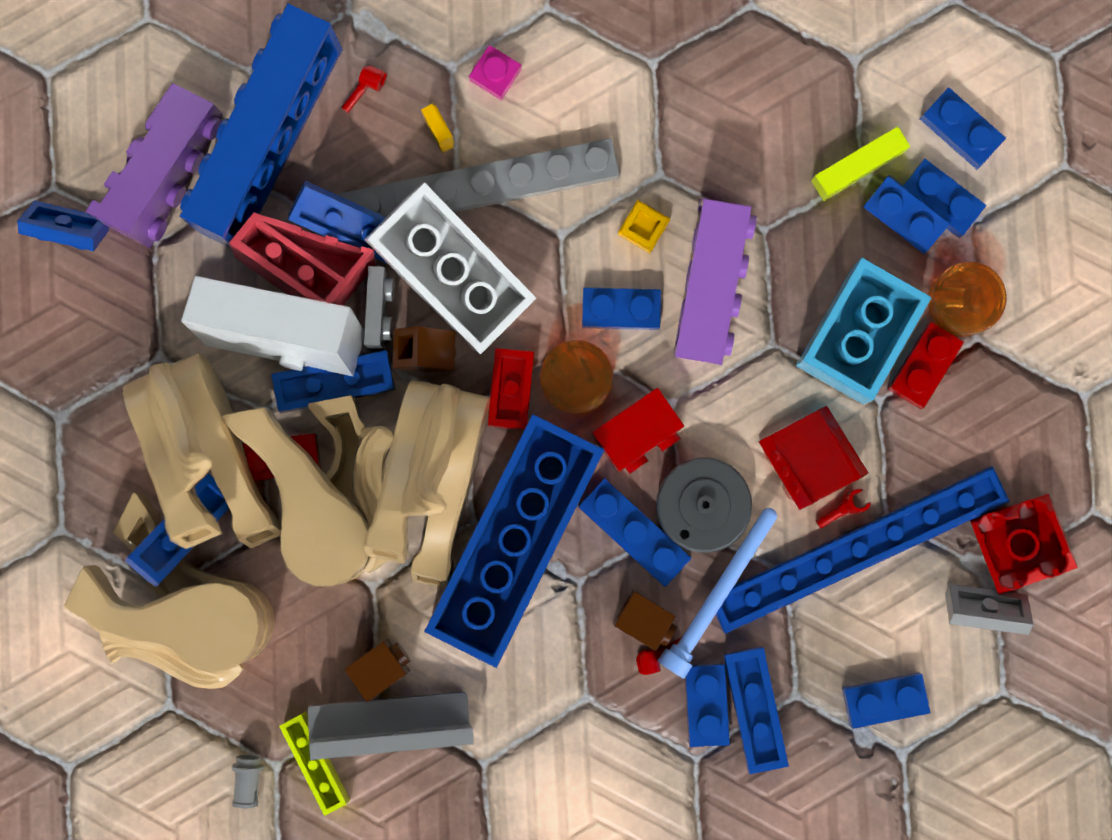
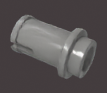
[232,755,264,809]

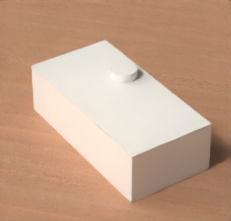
[364,182,536,354]
[181,276,365,376]

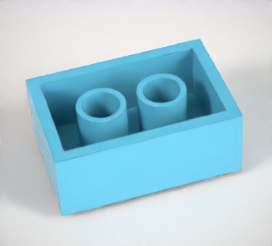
[796,258,932,405]

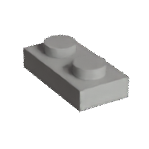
[364,266,395,350]
[945,584,1034,635]

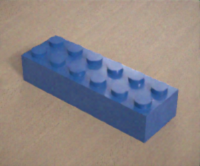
[179,3,343,248]
[424,414,604,668]

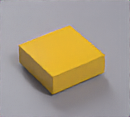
[421,103,454,153]
[617,199,671,254]

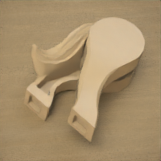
[123,352,281,549]
[364,380,490,589]
[221,395,394,586]
[64,492,275,689]

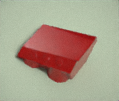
[758,405,869,510]
[970,493,1078,595]

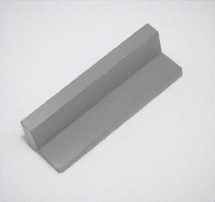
[308,692,474,760]

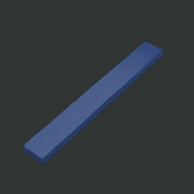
[716,466,1010,634]

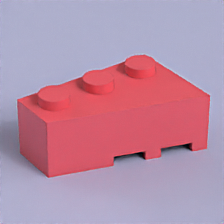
[229,213,375,306]

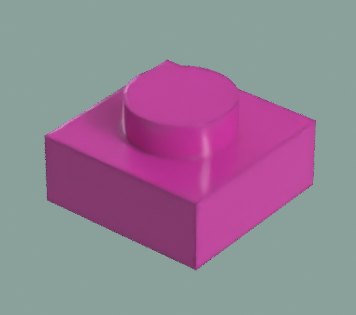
[469,45,522,101]

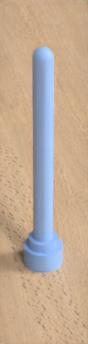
[658,508,777,679]

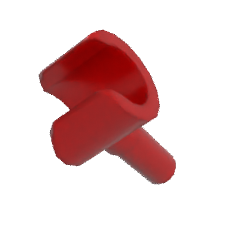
[341,66,387,113]
[815,489,871,529]
[636,637,682,675]

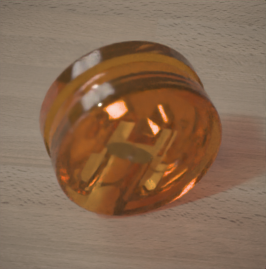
[927,261,1007,337]
[540,340,613,415]

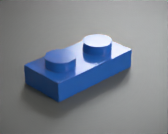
[920,87,1006,170]
[904,159,987,238]
[863,174,951,255]
[17,200,109,251]
[582,288,661,330]
[685,663,730,747]
[842,672,931,729]

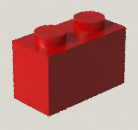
[592,387,685,474]

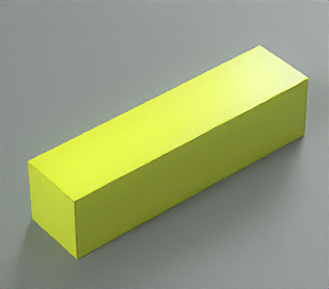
[811,126,911,201]
[279,711,350,816]

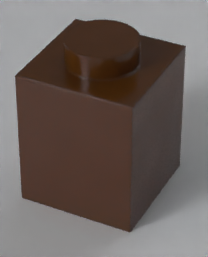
[392,326,456,373]
[613,590,677,651]
[344,638,411,702]

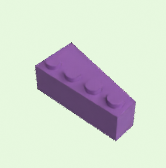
[85,83,223,249]
[674,198,757,365]

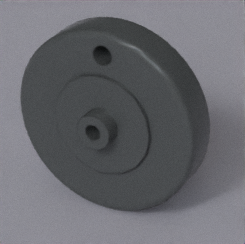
[656,457,752,553]

